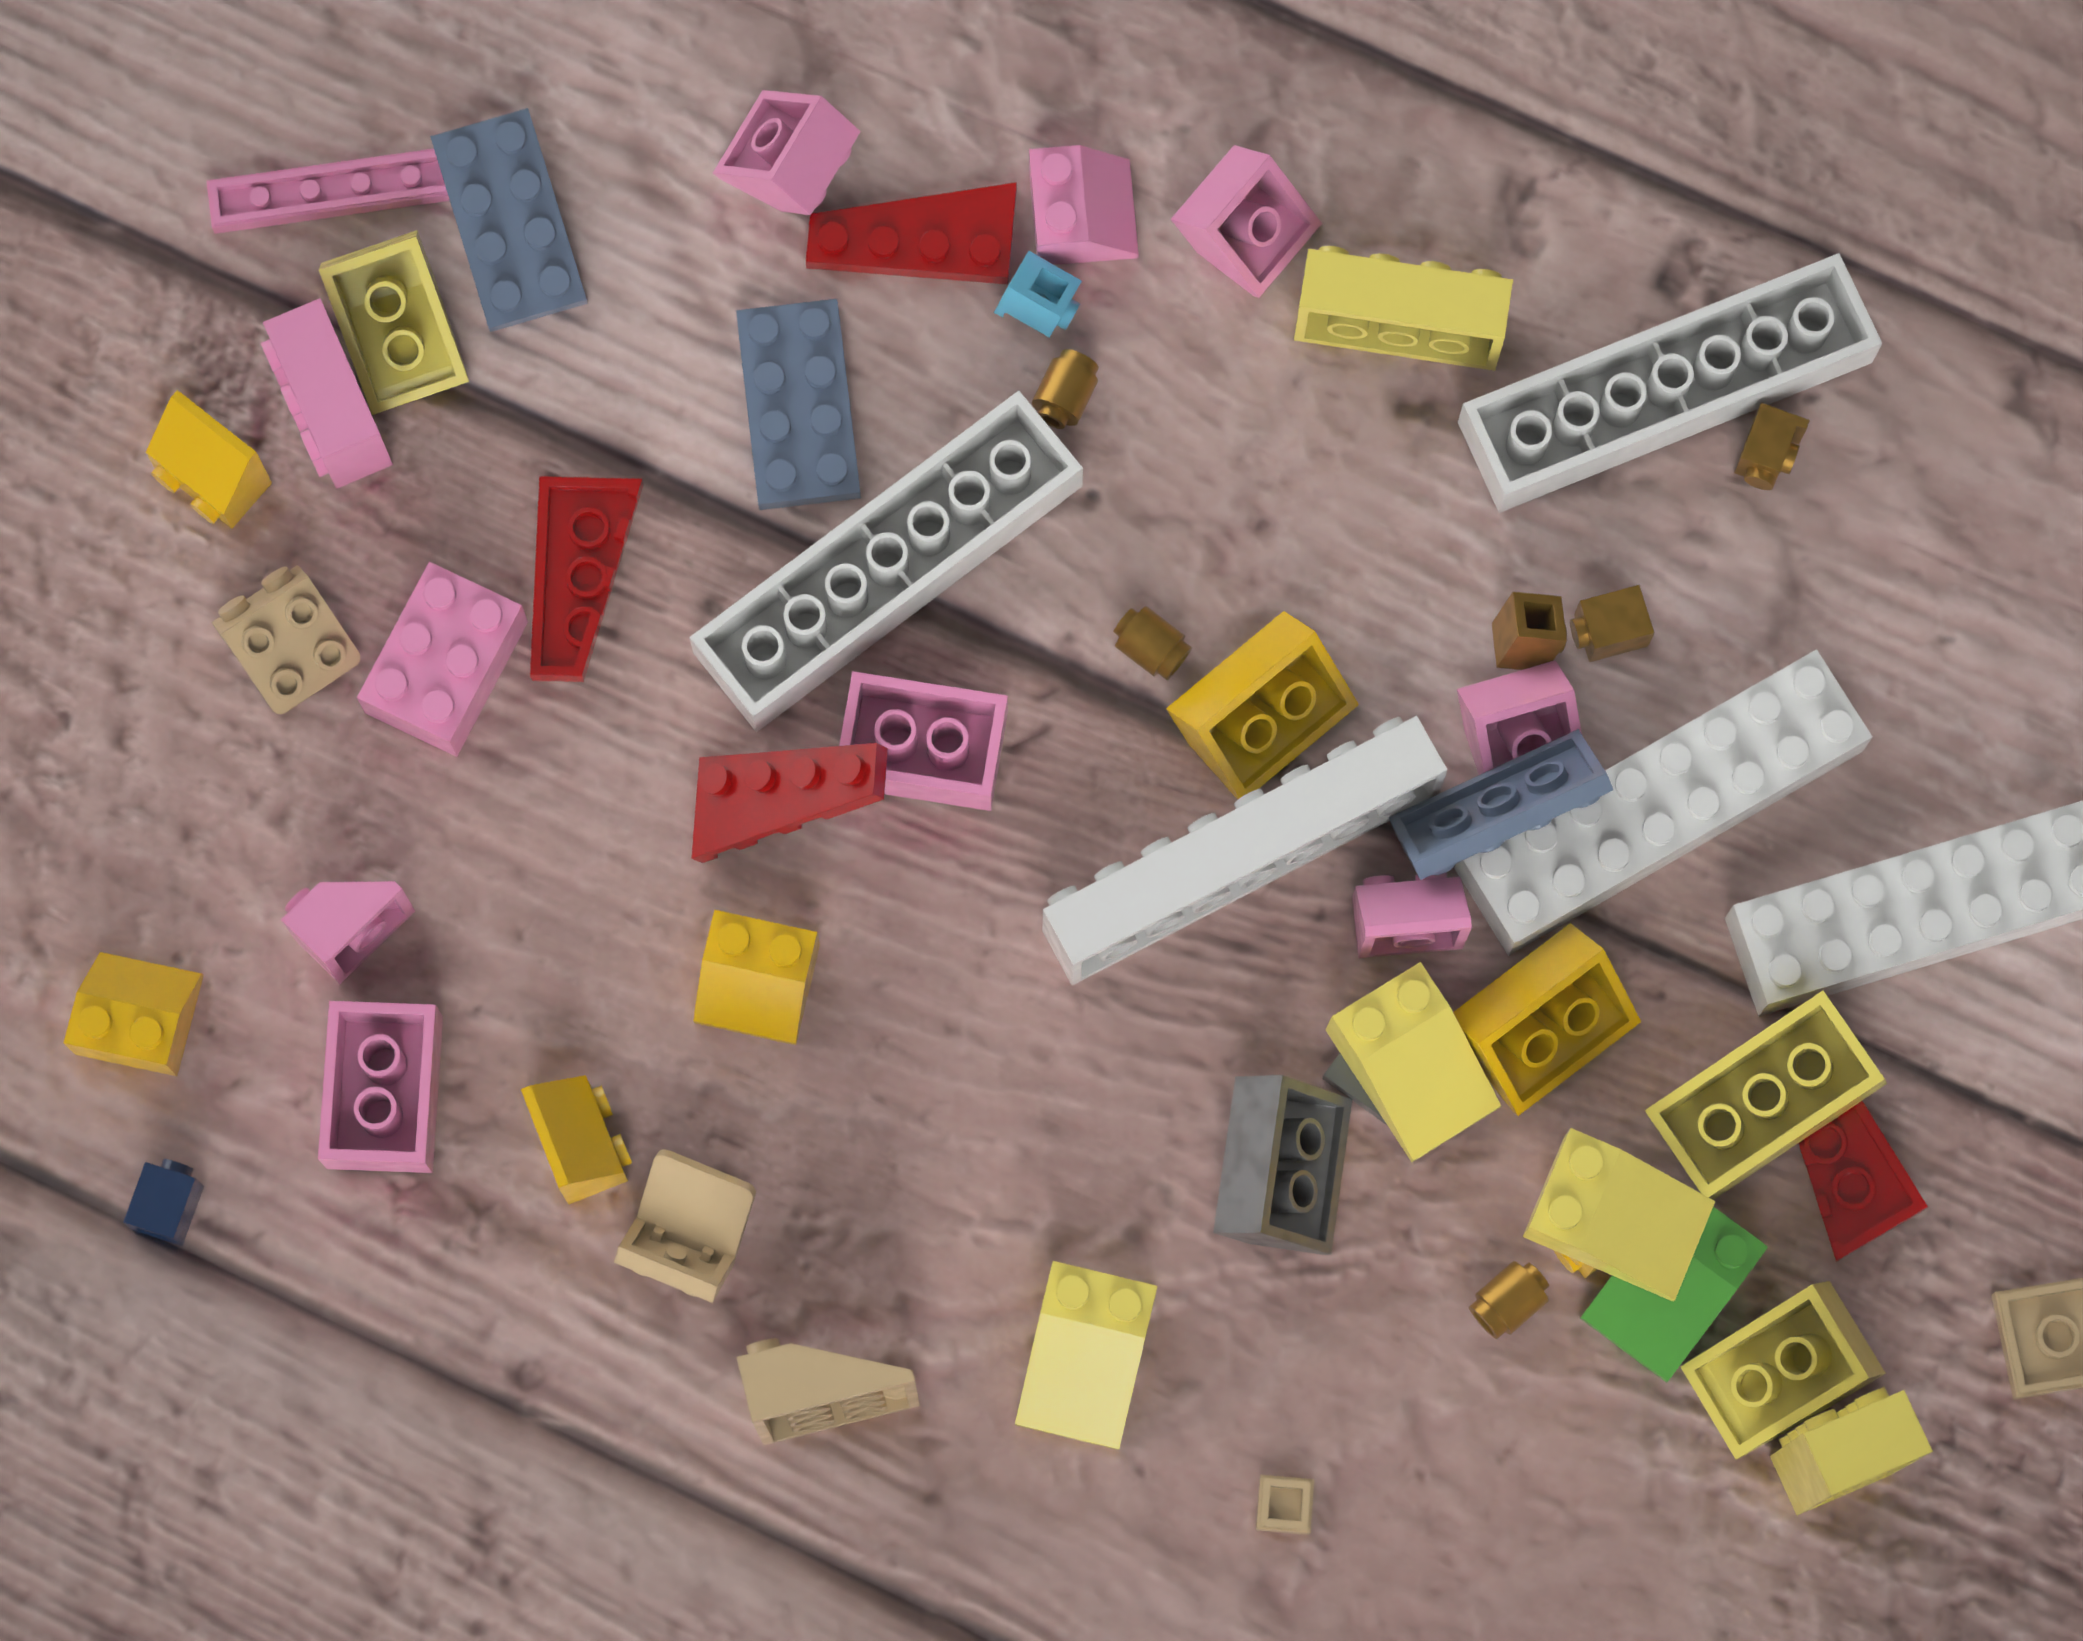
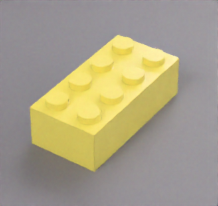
[1294,246,1513,371]
[1645,990,1887,1200]
[1770,1387,1933,1516]

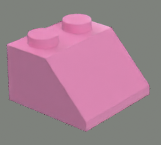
[713,90,861,215]
[1029,145,1139,265]
[1171,145,1322,298]
[1457,660,1582,775]
[1352,873,1472,958]
[281,881,415,984]

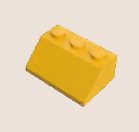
[1166,611,1359,799]
[1453,923,1641,1116]

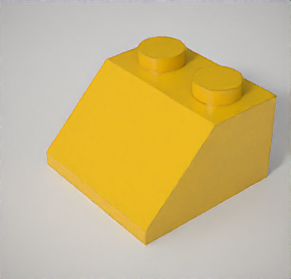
[146,390,272,529]
[693,909,820,1045]
[63,952,204,1076]
[521,1075,632,1205]

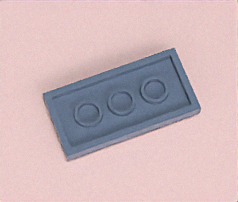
[430,108,588,332]
[736,299,861,510]
[1388,729,1614,880]

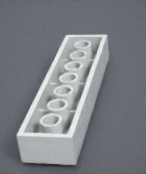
[1458,253,1882,513]
[689,390,1083,733]
[1454,649,1873,956]
[1042,715,1447,986]
[1725,801,2083,1017]

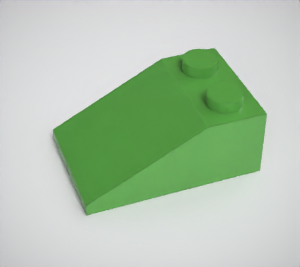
[1580,1206,1768,1383]

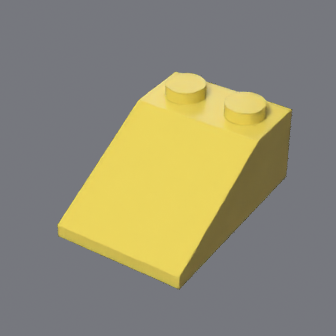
[319,230,469,415]
[1325,962,1501,1162]
[1523,1128,1715,1302]
[1015,1261,1157,1450]
[1680,1281,1886,1460]

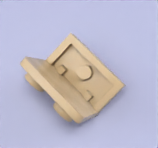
[211,565,360,714]
[614,1149,756,1303]

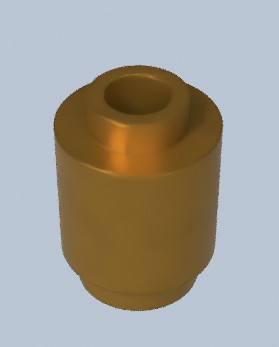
[1032,349,1099,429]
[1113,606,1192,681]
[1469,1261,1550,1339]

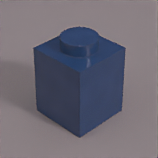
[123,1159,204,1246]

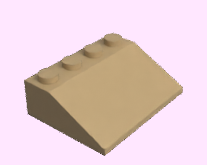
[737,1338,920,1445]

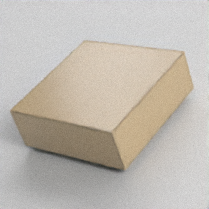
[1256,1475,1314,1535]

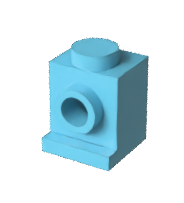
[994,251,1082,338]

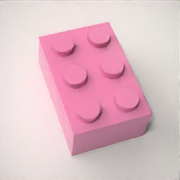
[261,298,393,489]
[357,562,528,757]
[839,671,1008,811]
[318,1001,443,1173]

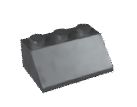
[1213,1075,1352,1255]

